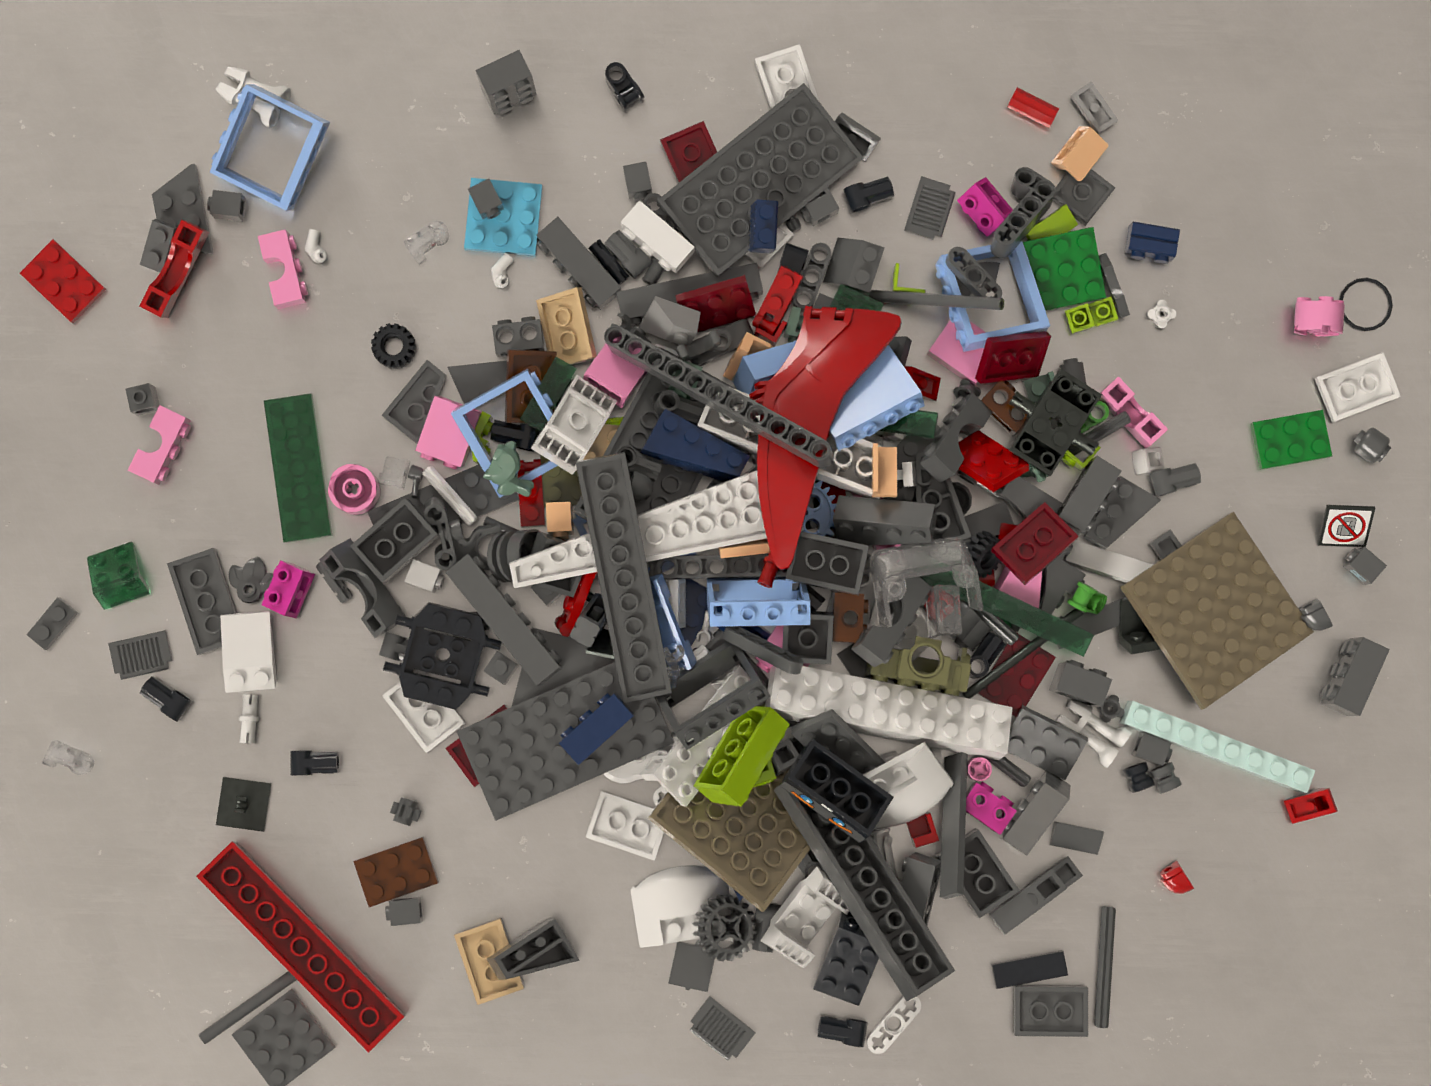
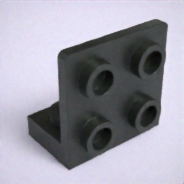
[1119,598,1161,654]

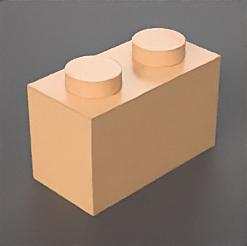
[546,502,574,539]

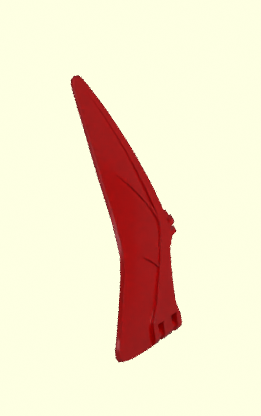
[749,306,902,570]

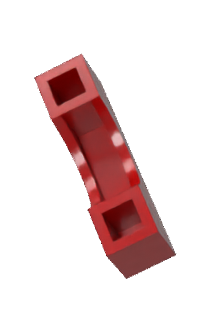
[139,220,210,318]

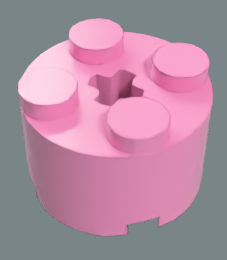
[1294,296,1345,337]
[328,464,380,515]

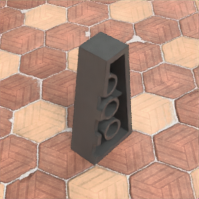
[833,495,937,546]

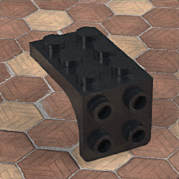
[813,911,879,1006]

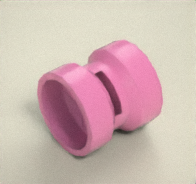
[967,757,992,781]

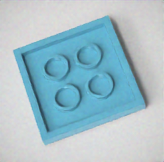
[464,178,543,256]

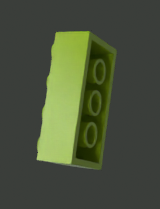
[693,706,790,807]

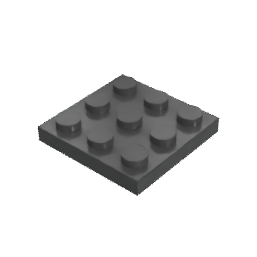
[232,989,335,1086]

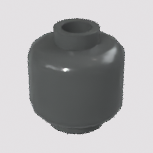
[1354,428,1391,463]

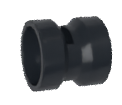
[1123,762,1155,793]

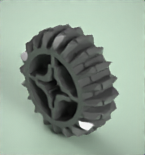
[692,895,758,962]

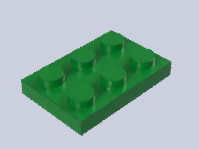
[1251,410,1332,470]

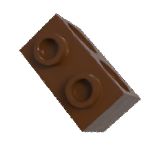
[981,381,1027,436]

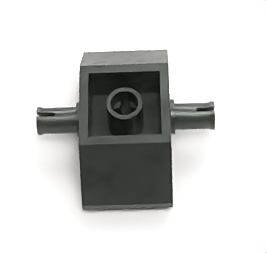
[1009,369,1102,476]

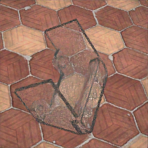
[870,536,984,627]

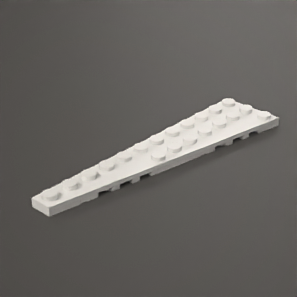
[509,470,804,588]

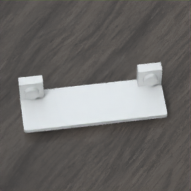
[640,665,766,807]

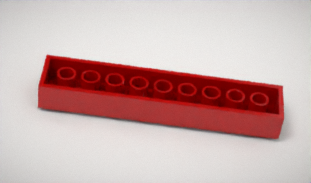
[196,841,406,1053]

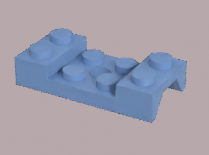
[649,574,697,671]

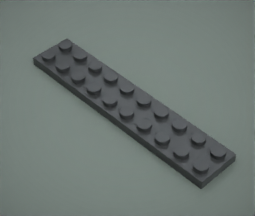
[575,452,672,703]

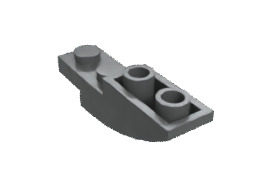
[989,856,1083,935]

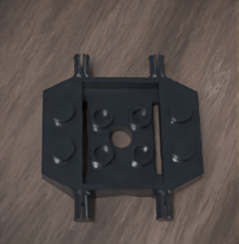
[383,602,502,710]

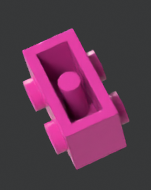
[957,177,1013,237]
[262,560,315,619]
[966,781,1017,835]

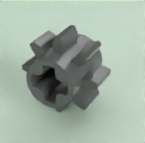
[390,797,421,826]

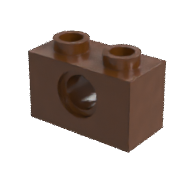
[832,592,869,643]

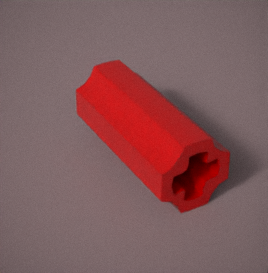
[1007,87,1059,128]

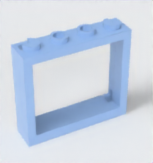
[210,84,330,211]
[935,241,1050,352]
[451,369,558,498]
[707,577,810,627]

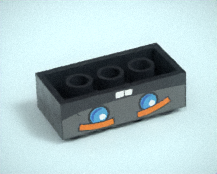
[779,739,894,843]

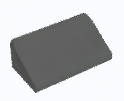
[835,113,881,161]
[1050,821,1104,855]

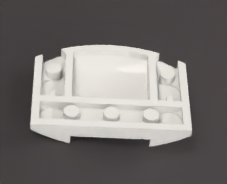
[864,742,954,828]
[631,866,732,948]

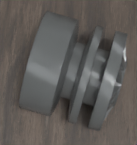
[487,529,541,583]

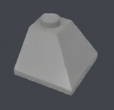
[639,296,700,346]

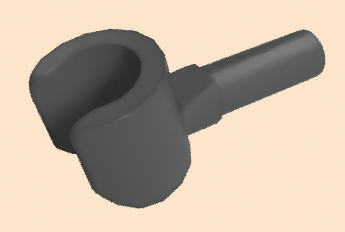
[408,465,423,498]

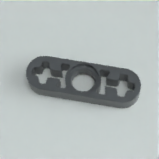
[946,247,1002,298]

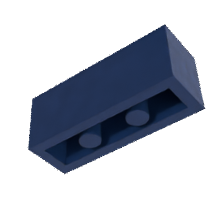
[559,692,635,765]

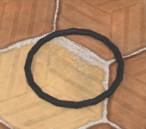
[1340,278,1393,331]

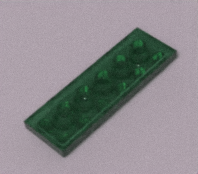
[263,393,333,543]

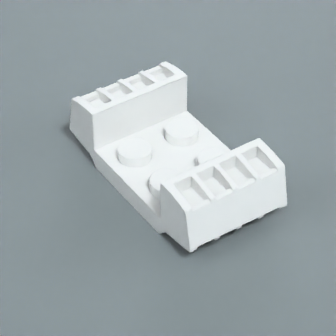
[531,375,617,474]
[761,867,849,968]

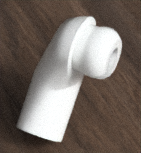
[304,229,327,264]
[491,253,514,288]

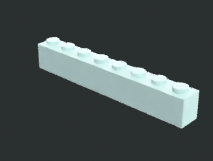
[1119,701,1316,793]

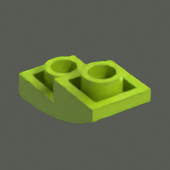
[1026,204,1078,240]
[1065,297,1119,334]
[472,411,493,464]

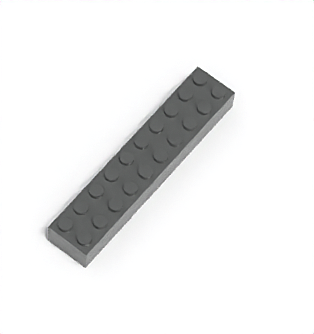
[774,785,955,1001]

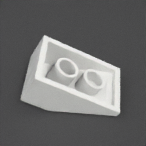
[220,611,277,693]

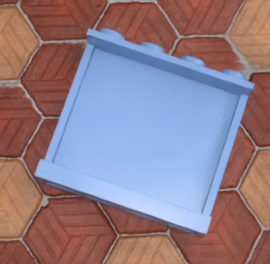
[829,345,925,451]

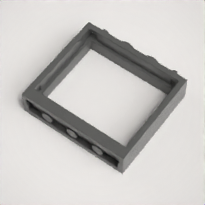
[656,642,771,750]

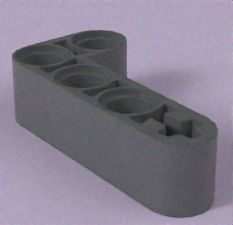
[990,167,1056,258]

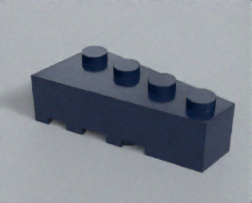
[640,409,750,482]

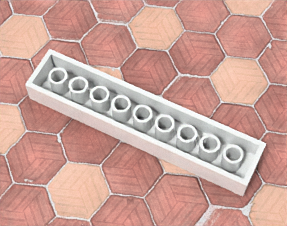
[765,666,1012,760]

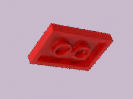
[20,239,106,323]
[958,430,1029,492]

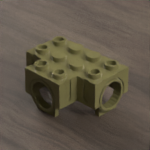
[865,636,971,696]

